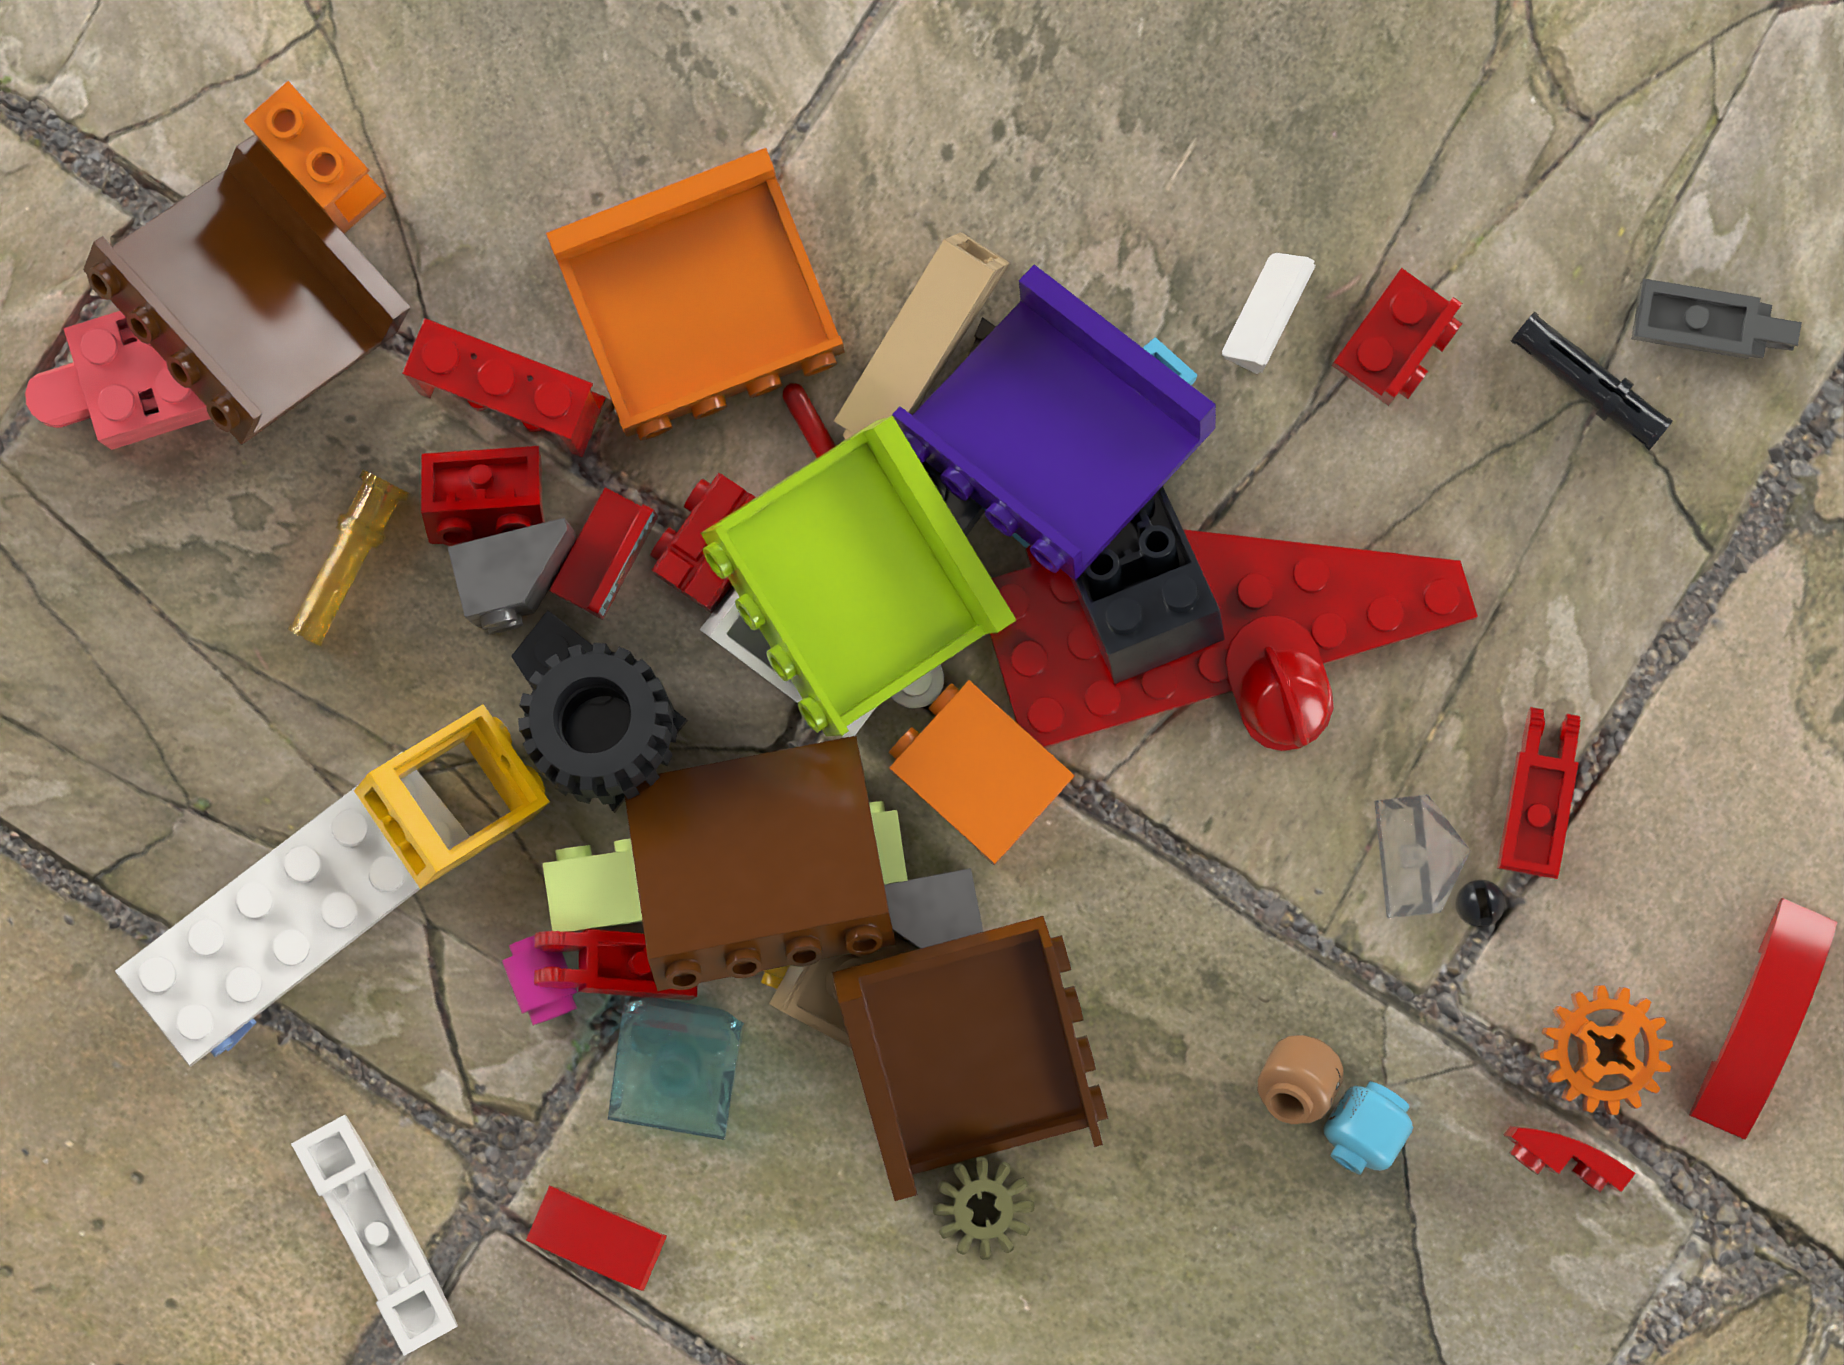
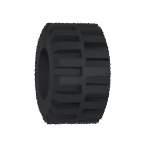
[518,643,677,805]

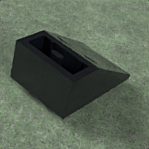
[1070,486,1225,684]

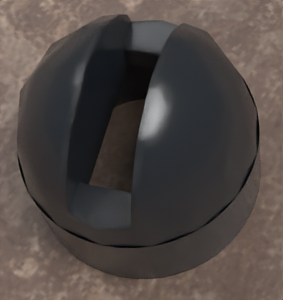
[1456,880,1505,927]

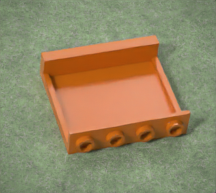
[546,148,845,441]

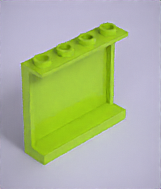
[701,416,1016,736]

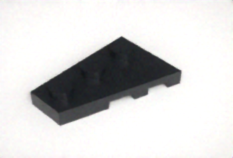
[511,610,688,813]

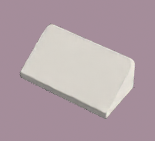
[1222,253,1316,374]

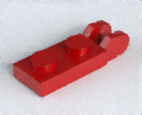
[1497,707,1581,880]
[534,929,698,1000]

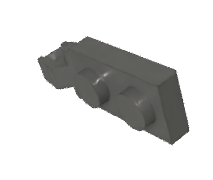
[1631,279,1802,359]

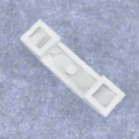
[291,1114,458,1356]

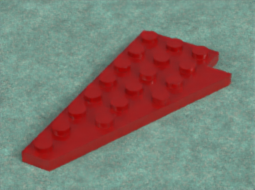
[989,529,1478,748]

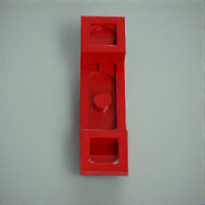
[1689,898,1837,1140]

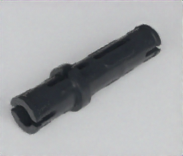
[1511,311,1673,451]

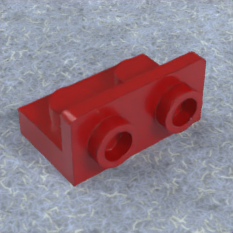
[1331,268,1463,406]
[421,446,545,546]

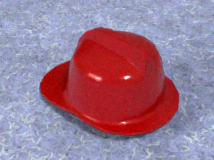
[1226,615,1334,751]

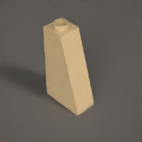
[834,232,1010,439]

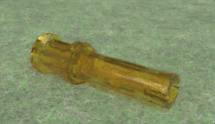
[288,469,410,646]

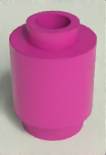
[502,935,578,1026]

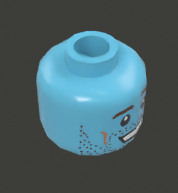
[1323,1081,1413,1174]

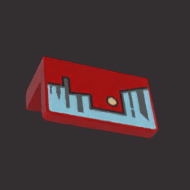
[549,487,658,620]

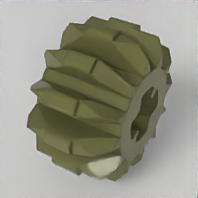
[933,1156,1035,1260]

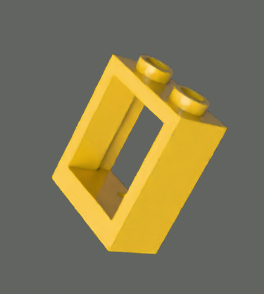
[354,704,550,889]

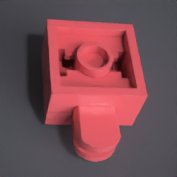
[25,311,211,450]

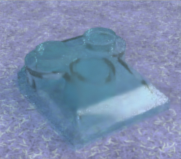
[607,998,743,1140]

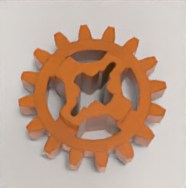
[1540,985,1673,1115]

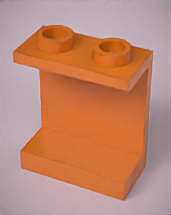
[243,81,386,234]
[888,680,1075,865]

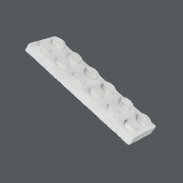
[115,752,470,1067]

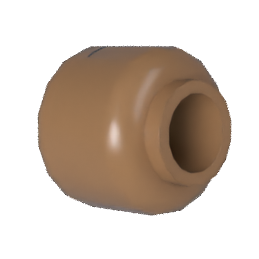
[1257,1035,1344,1124]

